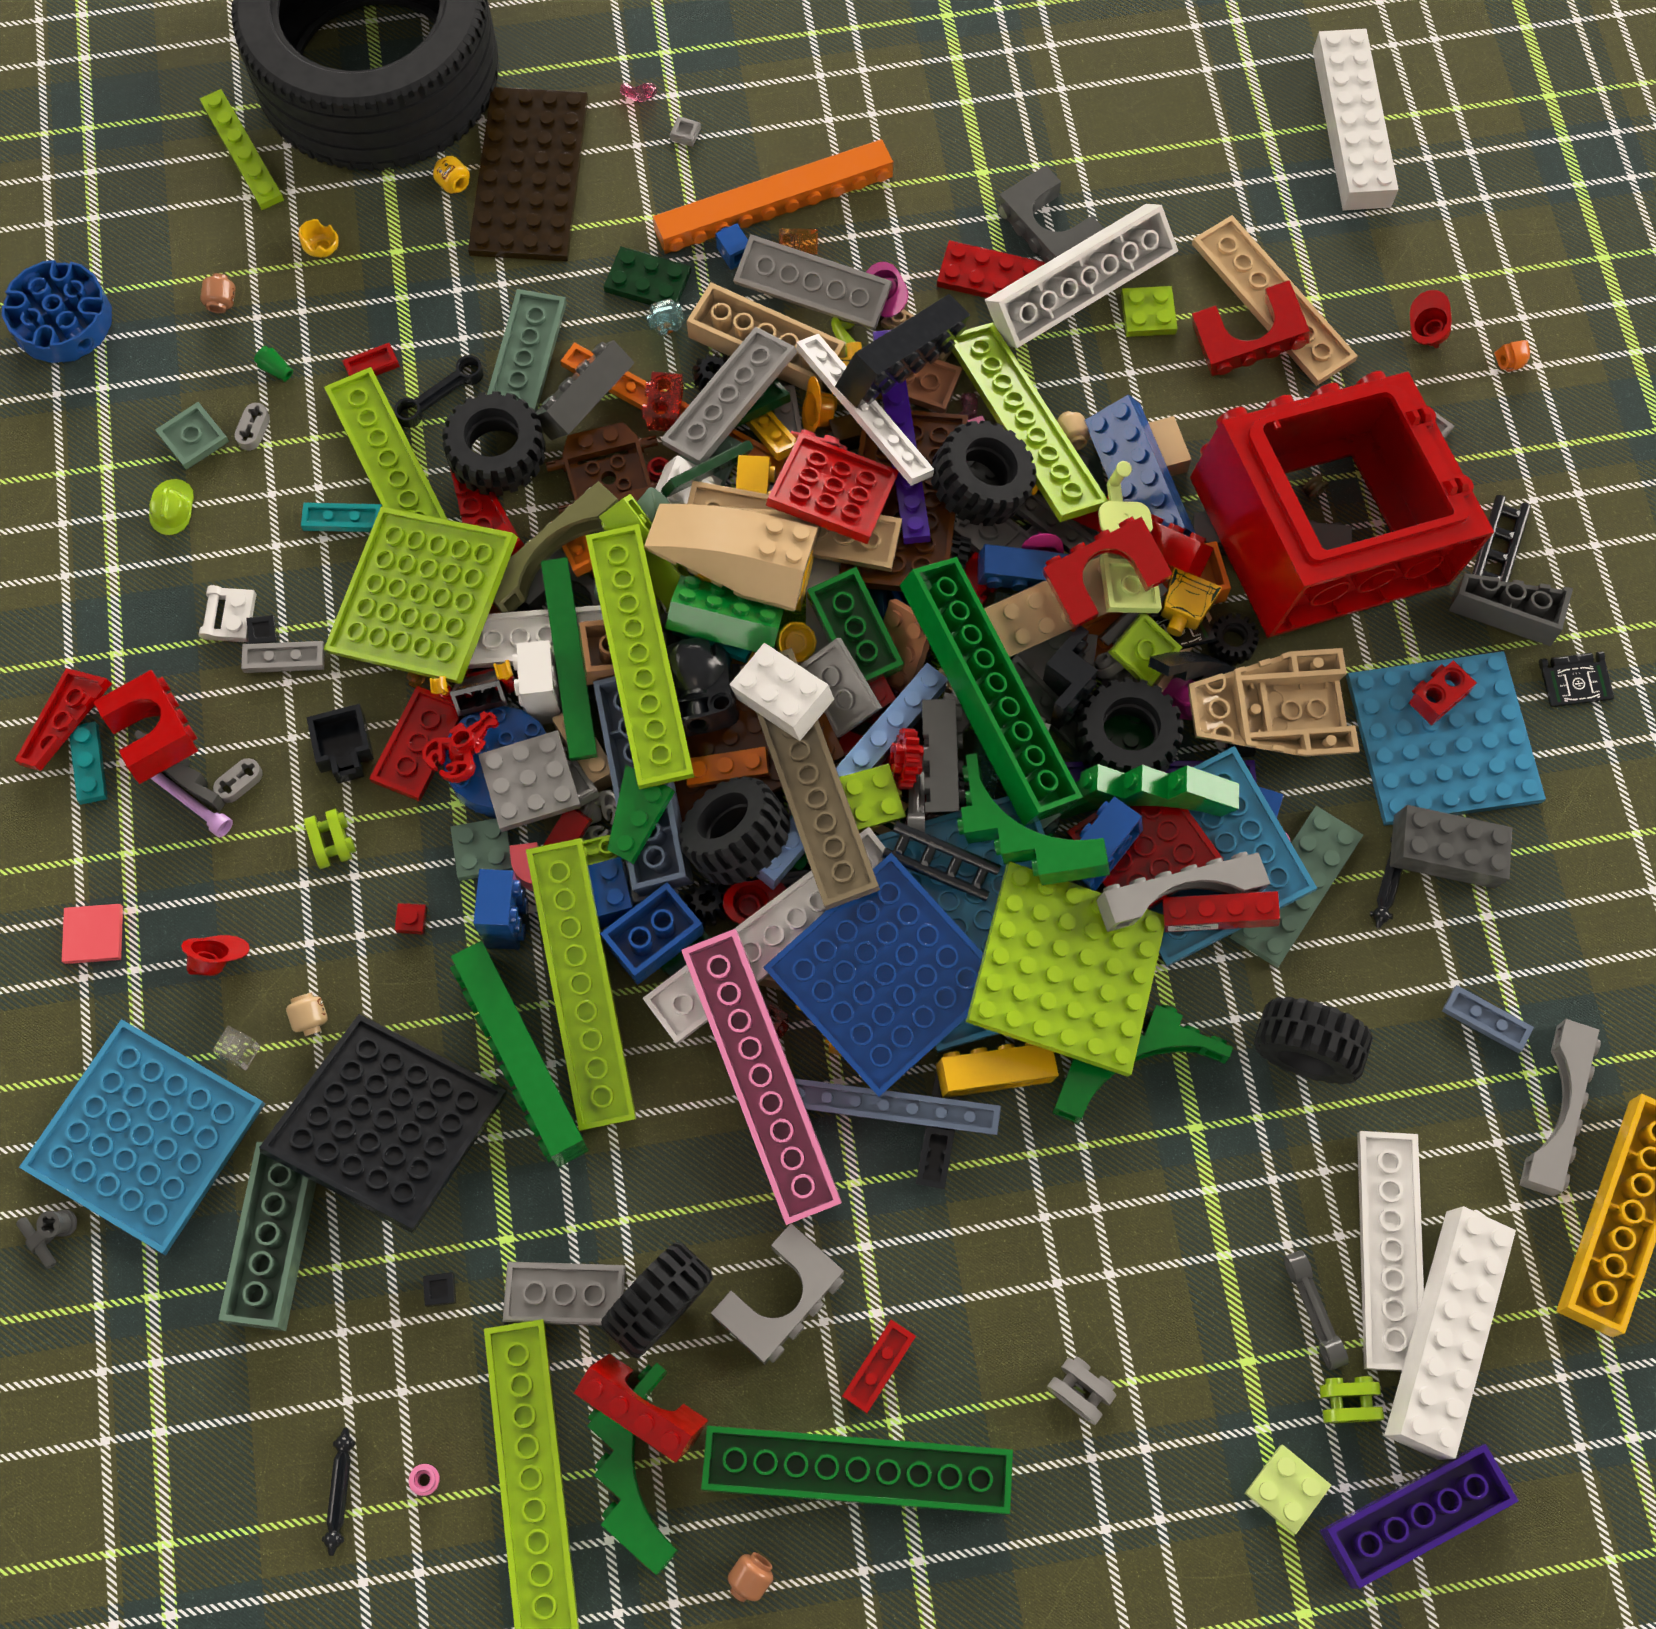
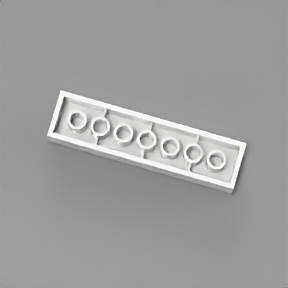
[1313,29,1398,211]
[985,204,1178,348]
[1384,1206,1516,1460]

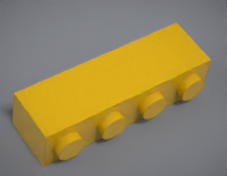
[936,1043,1059,1098]

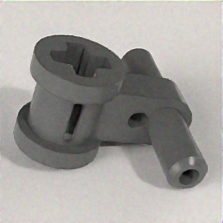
[16,1210,77,1269]

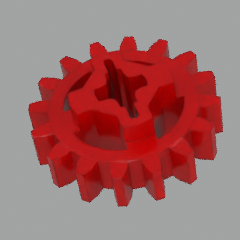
[889,728,924,789]

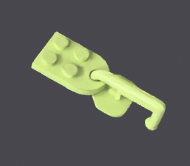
[1098,461,1162,613]

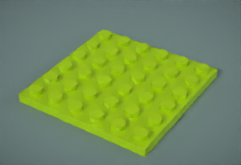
[323,507,518,684]
[966,862,1165,1077]

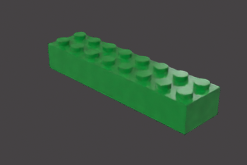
[450,941,589,1167]

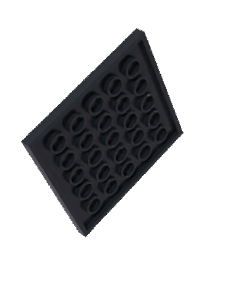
[259,1014,506,1234]

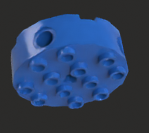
[2,260,112,363]
[444,706,546,818]

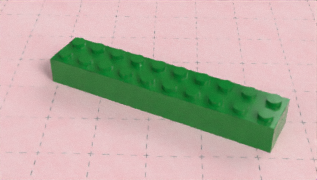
[899,557,1083,826]
[701,1426,1013,1515]

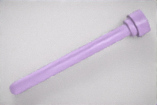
[150,773,233,838]

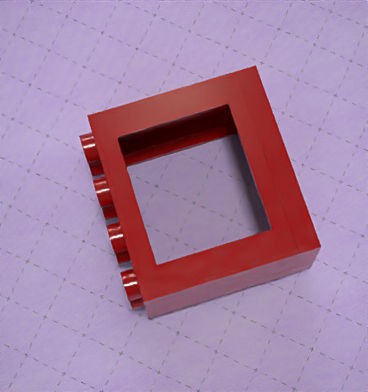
[1190,371,1494,638]

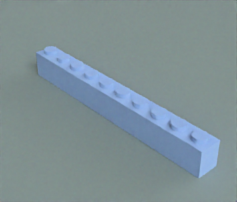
[756,663,948,890]

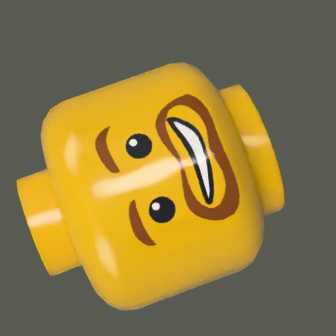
[433,156,470,194]

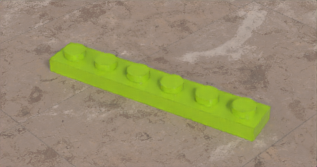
[199,89,284,210]

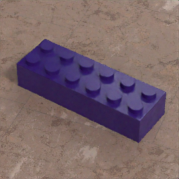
[1319,1444,1519,1589]

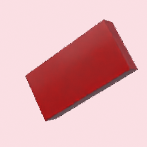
[342,342,400,376]
[543,809,593,846]

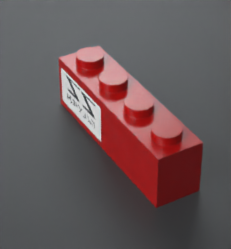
[1163,891,1280,932]

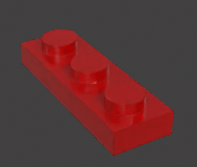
[842,1319,916,1414]

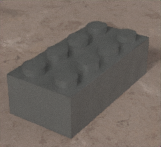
[1390,805,1513,889]

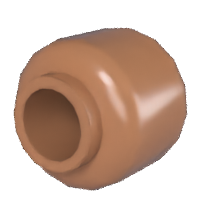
[200,273,236,313]
[728,1552,773,1602]

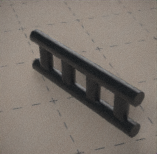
[1472,495,1531,582]
[881,821,1001,901]

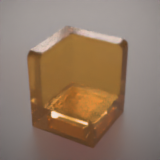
[779,228,818,255]

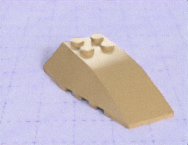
[644,504,822,612]
[1188,648,1360,757]

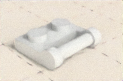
[199,585,256,642]

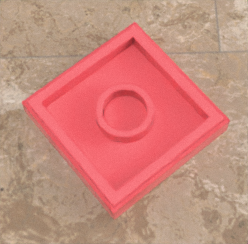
[62,904,123,964]

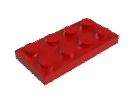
[937,240,1045,298]
[369,686,464,801]

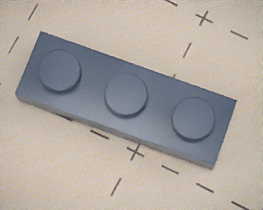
[1442,985,1534,1054]

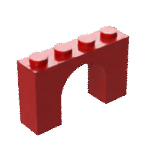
[1192,280,1310,376]
[1043,516,1173,630]
[93,669,198,784]
[574,1354,709,1463]

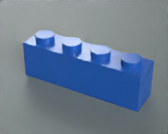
[978,544,1069,591]

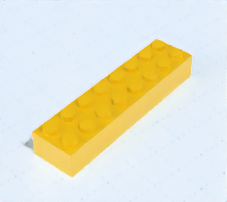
[1556,1094,1656,1338]

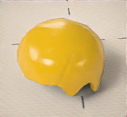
[298,219,339,258]
[776,622,817,662]

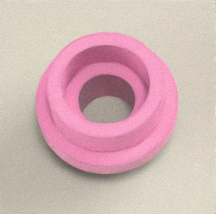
[409,1464,440,1496]

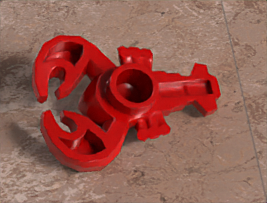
[422,711,499,783]

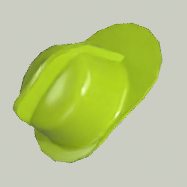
[149,479,194,535]

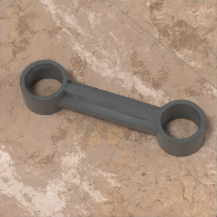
[908,754,925,841]
[1283,1250,1349,1371]

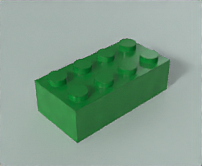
[807,567,904,684]
[665,575,785,652]

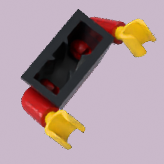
[429,660,515,717]

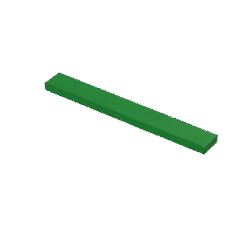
[541,557,598,762]

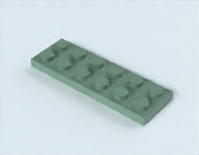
[487,289,567,412]
[1230,806,1363,968]

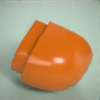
[1494,340,1530,372]

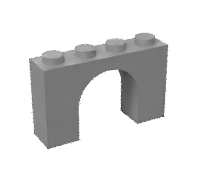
[711,1224,844,1365]

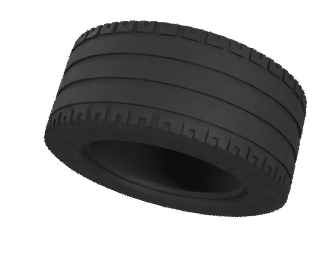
[231,0,499,171]

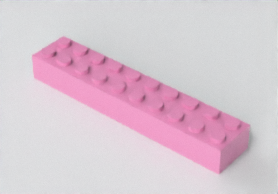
[681,929,842,1225]

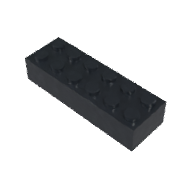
[835,294,970,408]

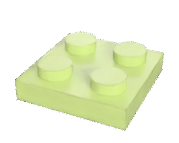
[1244,1444,1332,1535]

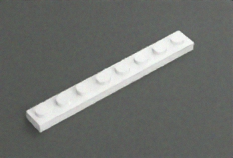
[796,334,934,486]

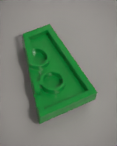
[607,765,675,865]

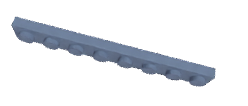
[794,1078,1001,1135]

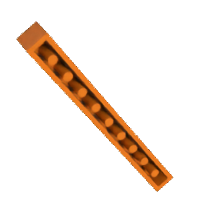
[653,139,893,254]

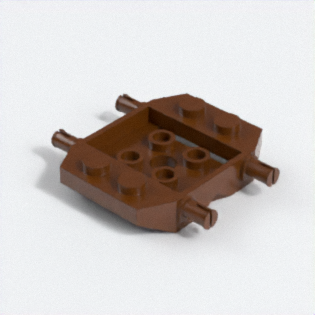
[545,422,658,515]

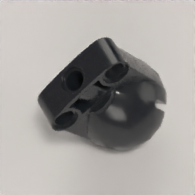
[666,638,740,737]

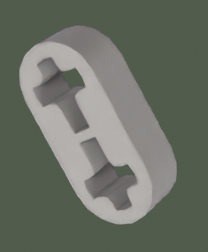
[235,403,270,451]
[213,758,263,803]

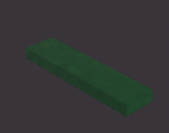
[661,440,754,498]

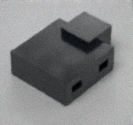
[306,703,374,784]

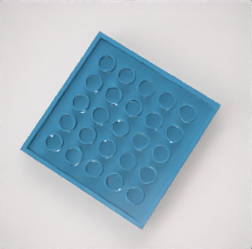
[1346,651,1546,826]
[1150,746,1317,967]
[19,1019,265,1255]

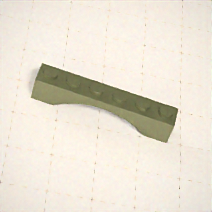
[493,481,619,613]

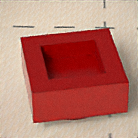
[395,903,427,934]

